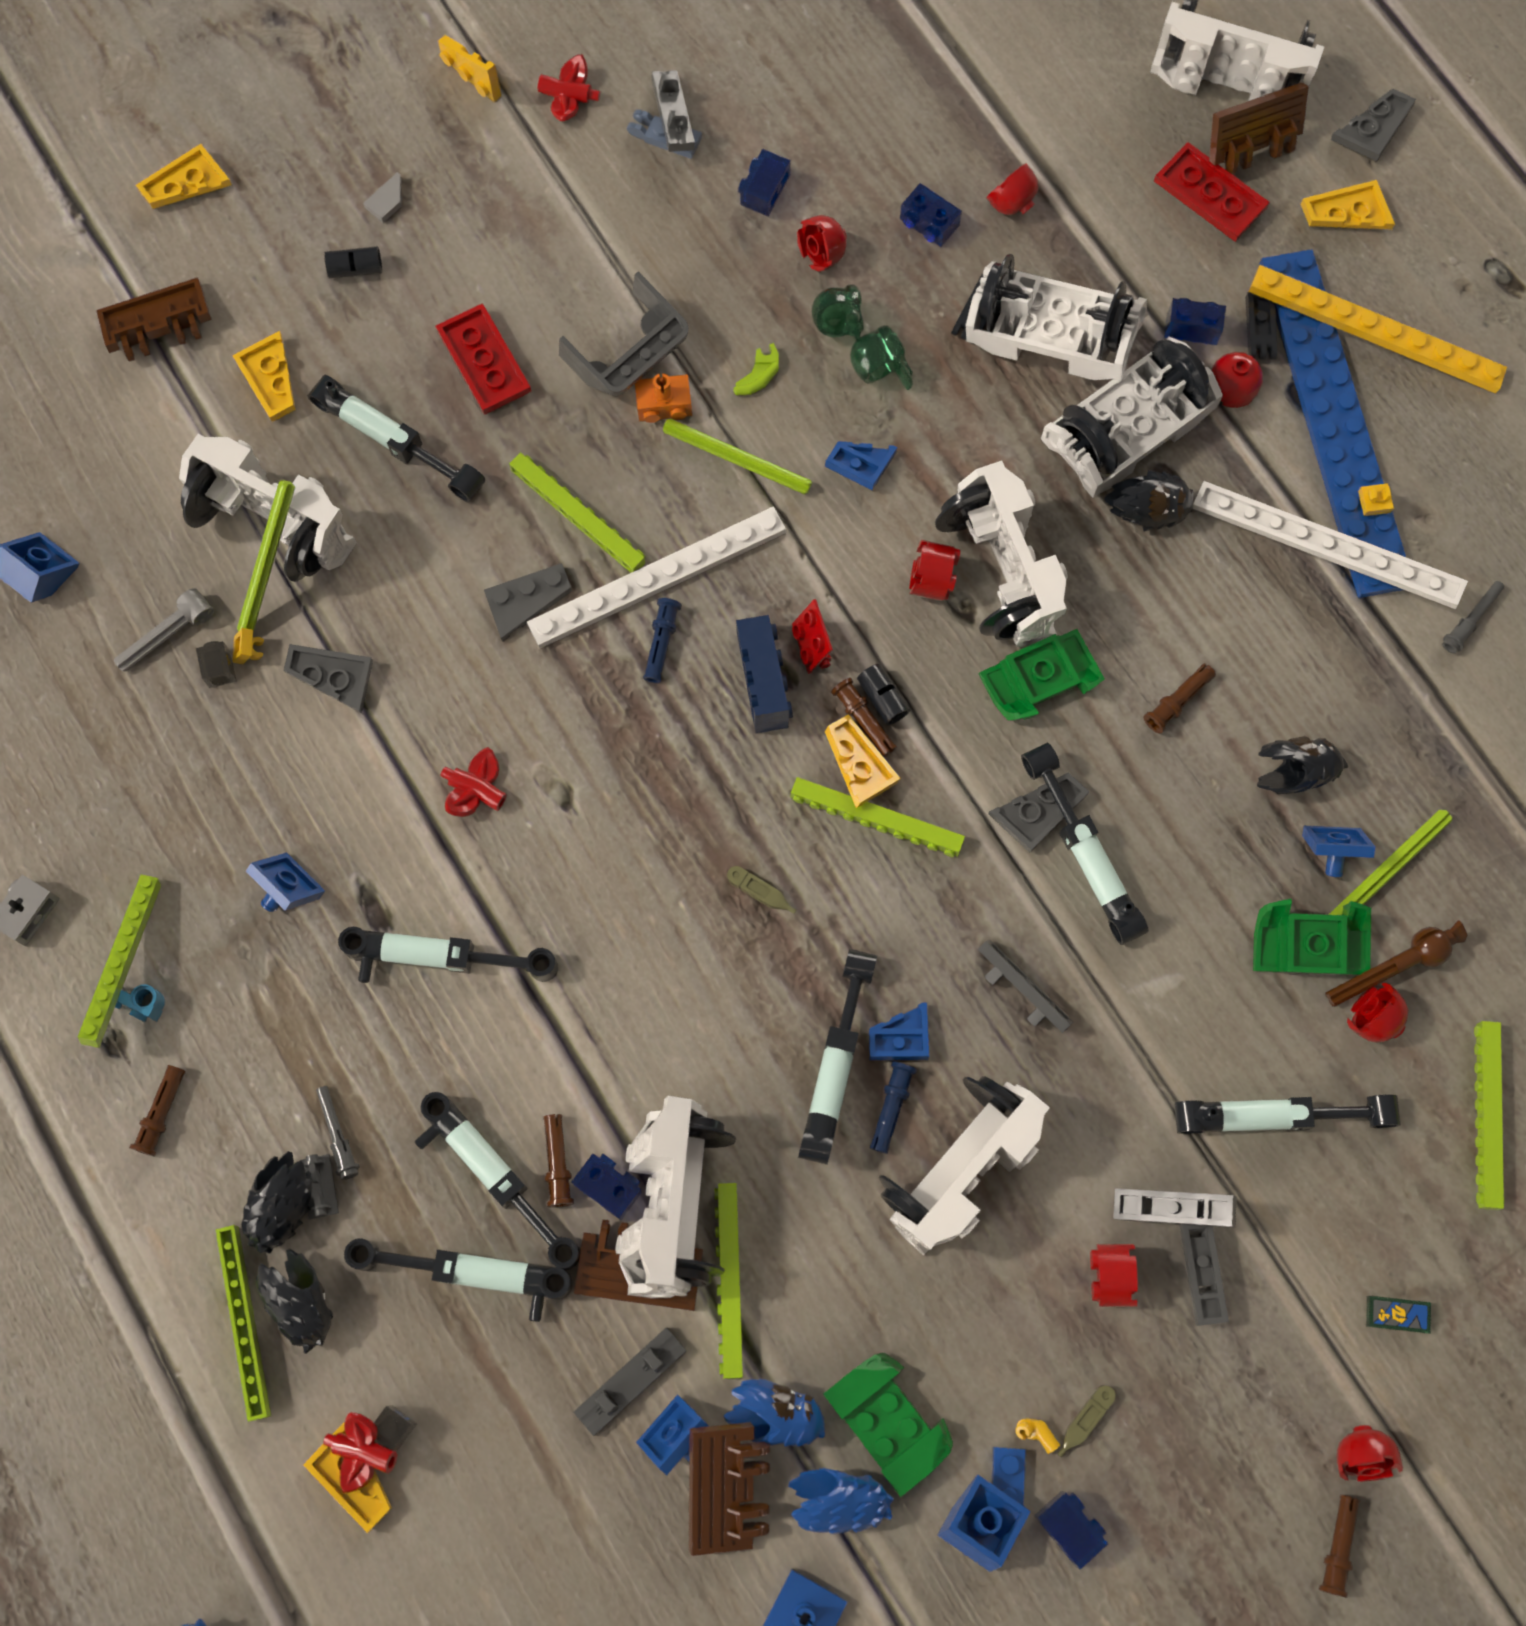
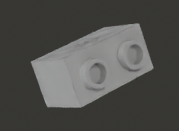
[0,875,60,946]

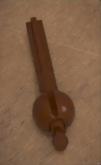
[1325,920,1468,1007]

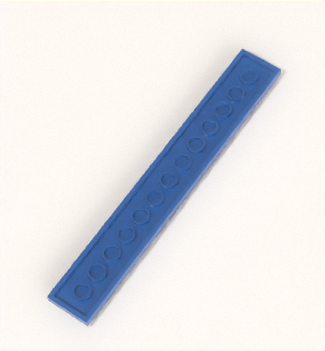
[1259,249,1406,598]

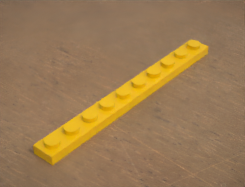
[1248,265,1507,394]

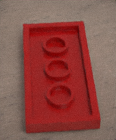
[1154,142,1270,242]
[435,303,532,415]

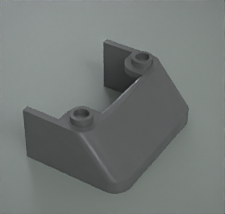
[559,271,689,396]

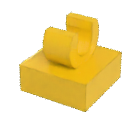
[1358,483,1394,516]
[232,628,264,664]

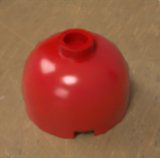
[986,163,1039,215]
[797,215,847,271]
[1211,352,1263,408]
[1347,983,1409,1043]
[1337,1425,1403,1482]

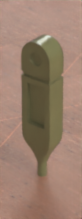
[727,866,797,914]
[1058,1386,1116,1458]

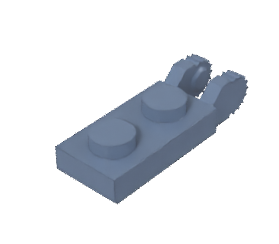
[626,109,702,159]

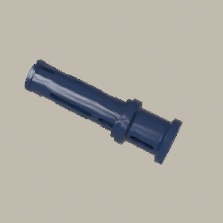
[643,598,682,683]
[870,1062,917,1154]

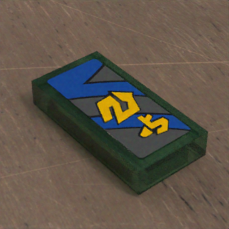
[1366,1296,1431,1334]

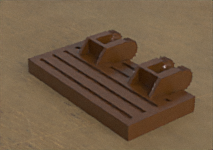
[1209,82,1309,174]
[96,277,212,362]
[574,1219,703,1311]
[689,1422,770,1556]

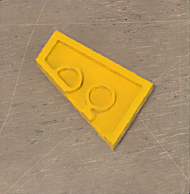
[438,35,502,103]
[136,144,232,209]
[1301,180,1395,230]
[232,331,296,422]
[825,714,901,808]
[303,1422,392,1533]

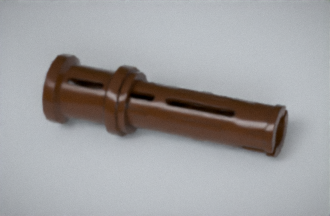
[1143,663,1216,734]
[831,677,897,757]
[129,1065,186,1157]
[543,1114,574,1208]
[1318,1495,1361,1598]

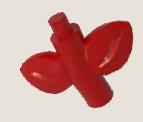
[537,54,600,121]
[440,747,507,817]
[323,1412,397,1493]

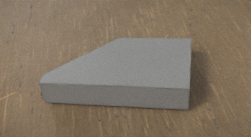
[363,172,402,223]

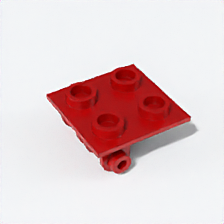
[792,599,833,674]

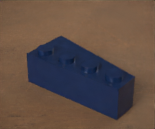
[736,615,793,734]

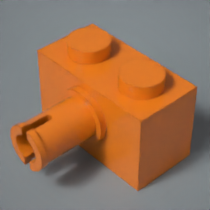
[635,373,692,423]

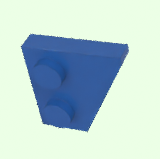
[825,441,897,490]
[869,1003,929,1060]

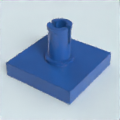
[1302,825,1376,877]
[246,852,325,912]
[636,1394,709,1475]
[763,1569,847,1626]

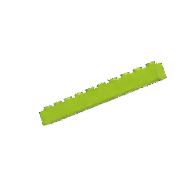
[509,452,645,573]
[790,777,965,857]
[77,874,161,1048]
[1474,1021,1504,1210]
[714,1183,743,1379]
[215,1225,271,1422]

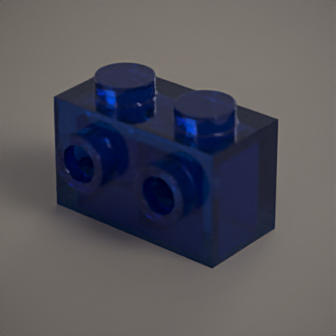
[738,149,791,216]
[900,183,962,247]
[1164,298,1226,345]
[571,1153,643,1221]
[1034,1491,1108,1570]

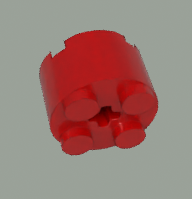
[909,540,960,601]
[1090,1244,1138,1307]

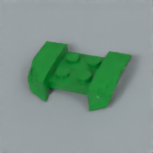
[978,629,1105,721]
[1253,899,1371,975]
[823,1353,953,1497]

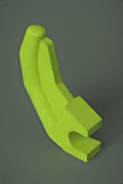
[733,343,779,395]

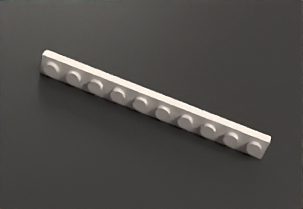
[1193,481,1468,609]
[527,506,786,649]

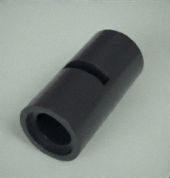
[324,246,382,279]
[857,664,910,726]

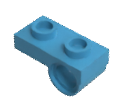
[115,984,165,1022]

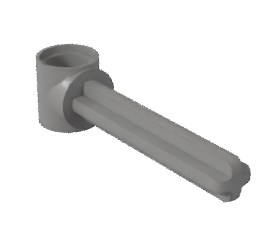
[114,588,214,672]

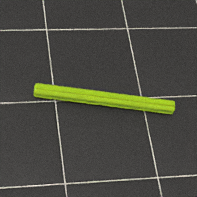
[663,419,812,494]
[237,480,295,632]
[1328,809,1453,915]

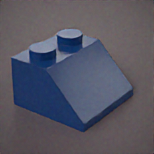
[0,532,79,603]
[937,1475,1031,1572]

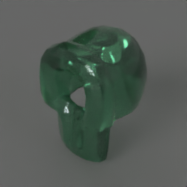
[811,284,864,343]
[850,325,913,391]

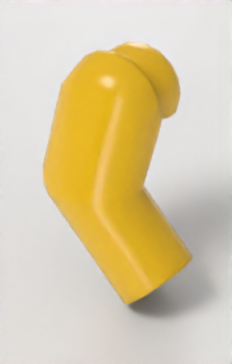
[1015,1418,1060,1454]

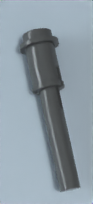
[1442,581,1505,654]
[316,1086,360,1180]

